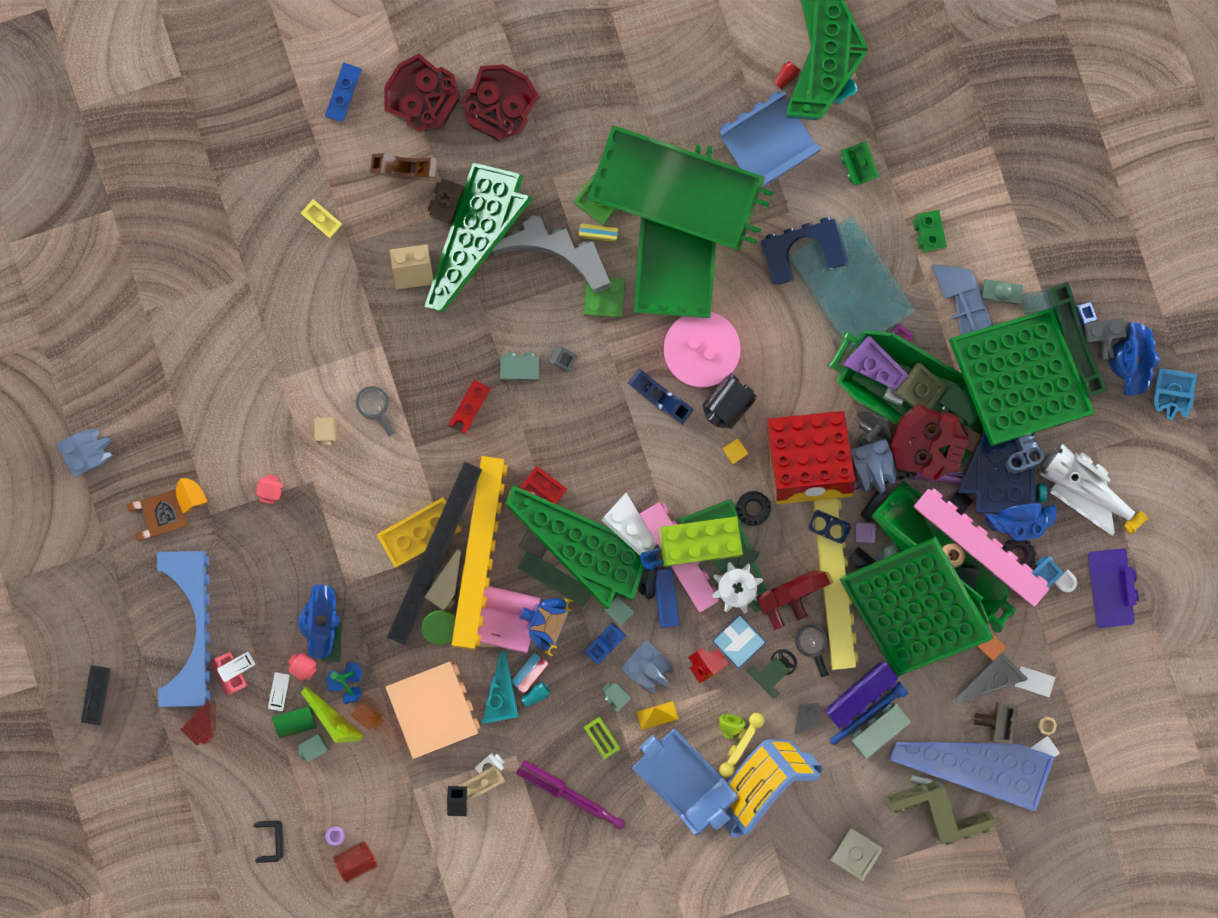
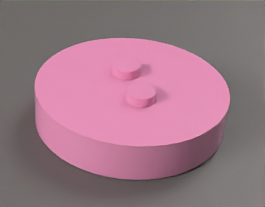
[663,312,740,388]

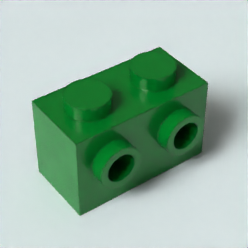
[912,210,947,254]

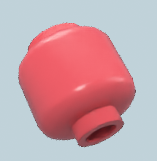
[256,474,283,504]
[288,653,317,681]

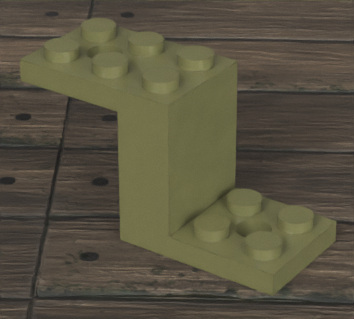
[883,780,997,845]

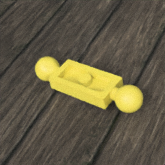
[719,713,765,778]

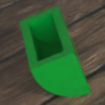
[272,706,317,738]

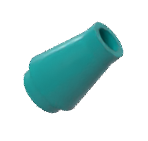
[521,681,551,707]

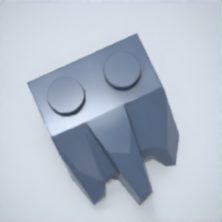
[56,429,113,478]
[850,439,897,494]
[620,640,673,694]

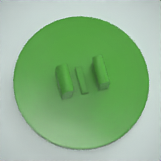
[421,610,456,645]

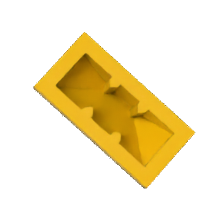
[636,701,678,730]

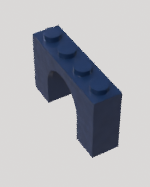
[761,217,849,286]

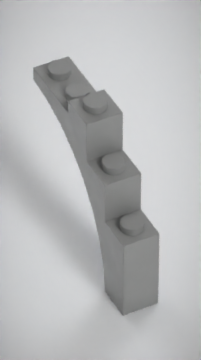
[492,215,612,294]

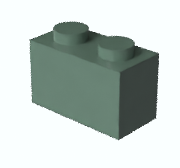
[500,352,539,381]

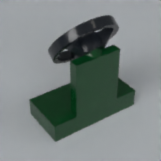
[747,649,797,699]

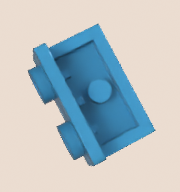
[1031,556,1064,587]

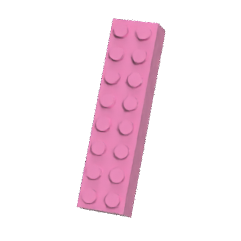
[913,489,1049,607]

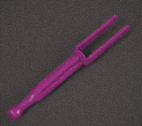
[516,760,625,829]

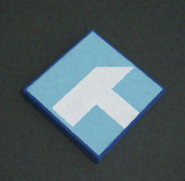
[712,614,766,669]

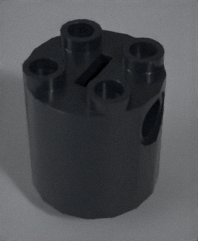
[702,373,757,429]

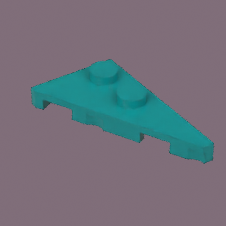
[481,651,519,724]

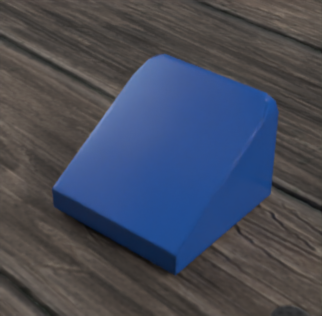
[1076,302,1097,325]

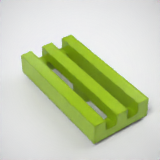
[584,716,621,759]

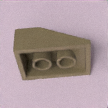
[425,549,462,610]

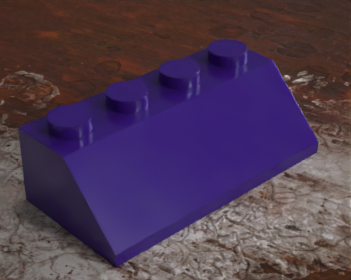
[823,661,898,729]

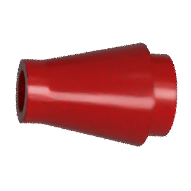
[774,61,800,89]

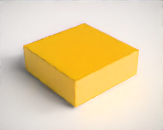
[722,438,749,465]

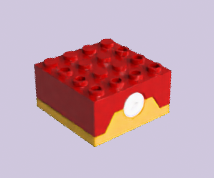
[767,411,855,505]

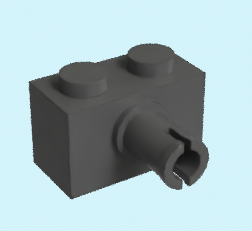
[1082,318,1127,360]

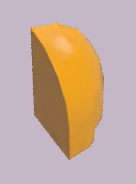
[176,478,208,513]

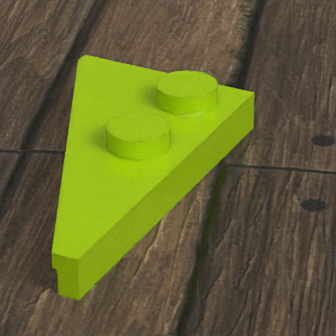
[301,687,364,743]

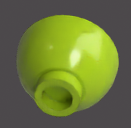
[719,714,746,739]

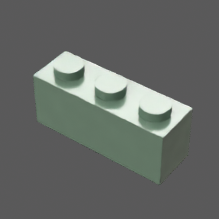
[851,703,911,759]

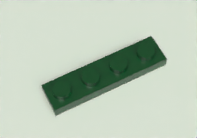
[518,551,591,607]

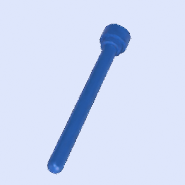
[830,681,909,745]

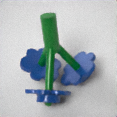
[325,662,363,704]

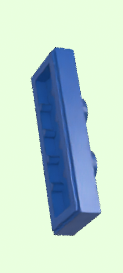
[325,62,362,123]
[655,568,680,628]

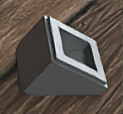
[548,345,577,372]

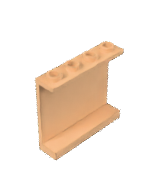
[386,661,481,759]

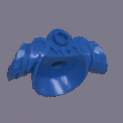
[1109,322,1160,396]
[985,503,1057,541]
[297,585,339,659]

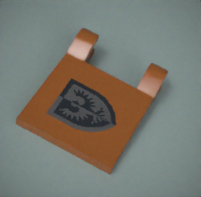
[127,489,188,541]

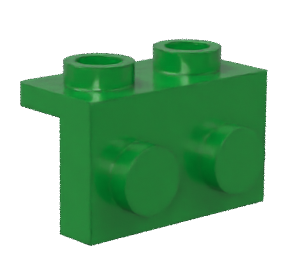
[840,141,880,186]

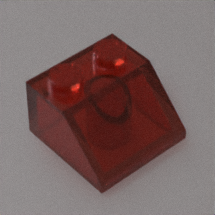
[180,700,216,746]

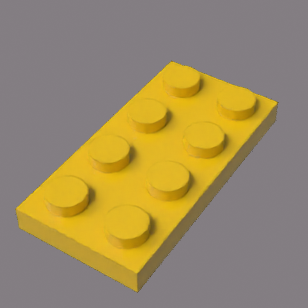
[376,497,462,568]

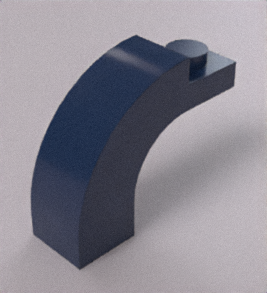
[627,369,694,425]

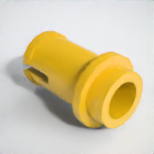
[1123,511,1148,534]

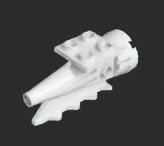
[1039,443,1135,536]

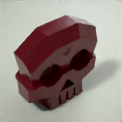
[384,54,460,133]
[461,64,540,142]
[891,403,968,481]
[756,570,833,631]

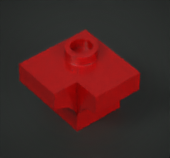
[688,648,729,683]

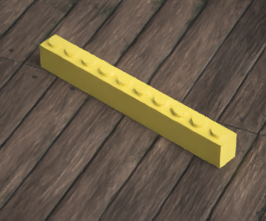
[813,498,859,670]

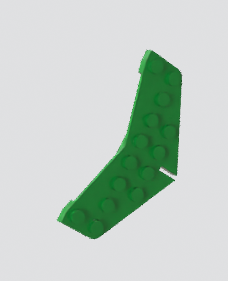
[786,0,868,120]

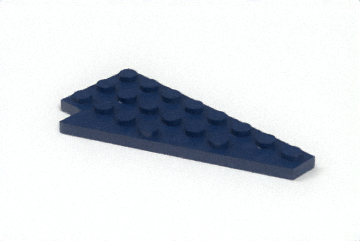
[958,430,1035,514]

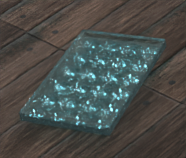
[788,215,916,351]

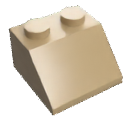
[390,244,433,290]

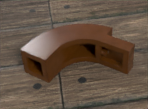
[370,153,437,180]

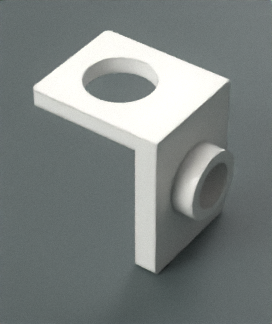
[475,753,504,773]

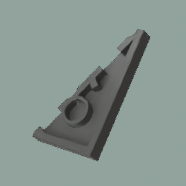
[954,653,1028,703]

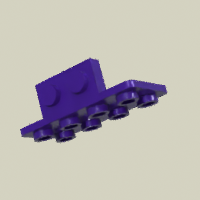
[1088,548,1139,628]

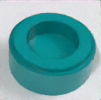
[1037,483,1047,503]

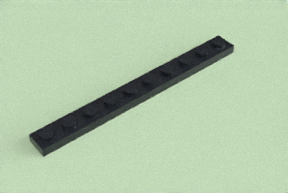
[387,461,482,645]

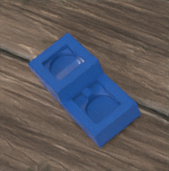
[584,623,627,665]

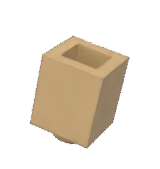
[314,417,336,445]

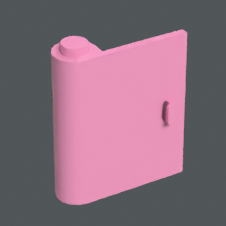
[478,586,541,654]

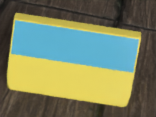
[579,224,618,242]

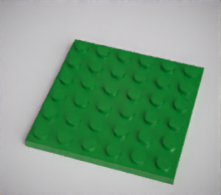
[949,308,1095,447]
[839,537,993,677]

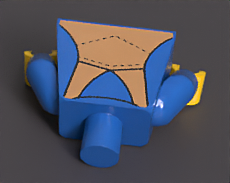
[519,598,573,656]

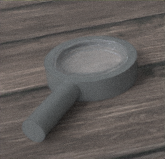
[356,386,395,437]

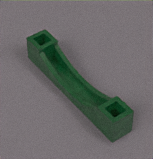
[1046,282,1107,397]

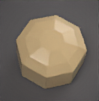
[1037,716,1057,736]

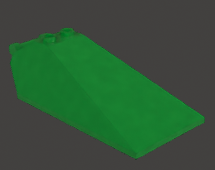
[827,330,983,463]
[872,481,1016,633]

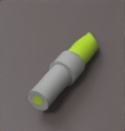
[910,775,947,788]

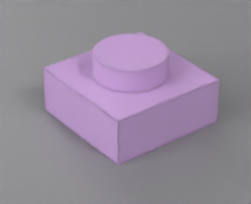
[855,523,876,543]

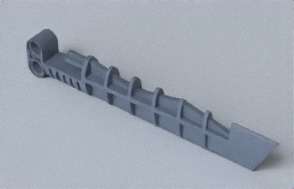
[932,264,1044,474]

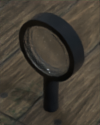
[795,624,829,678]

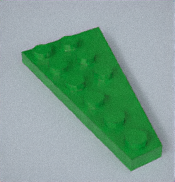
[677,499,767,613]

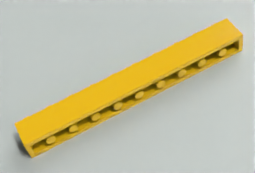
[452,456,508,651]

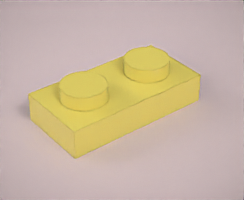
[301,199,343,239]

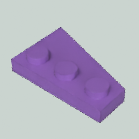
[843,336,909,390]

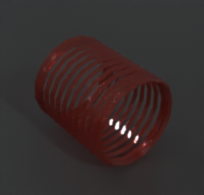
[333,841,377,884]

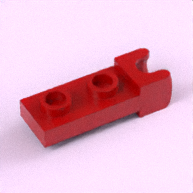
[448,379,491,435]

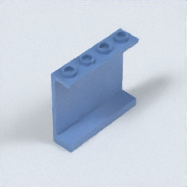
[719,91,821,188]

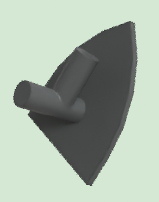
[856,411,893,444]

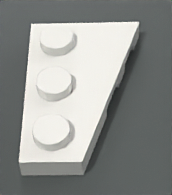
[601,493,657,555]

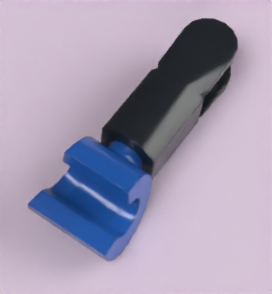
[639,548,664,600]

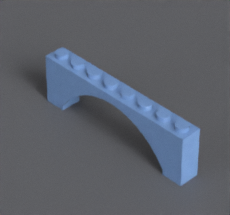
[157,551,211,707]

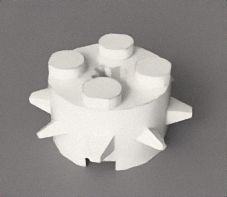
[712,562,763,614]

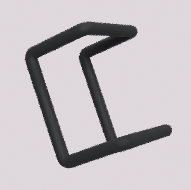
[254,820,284,863]

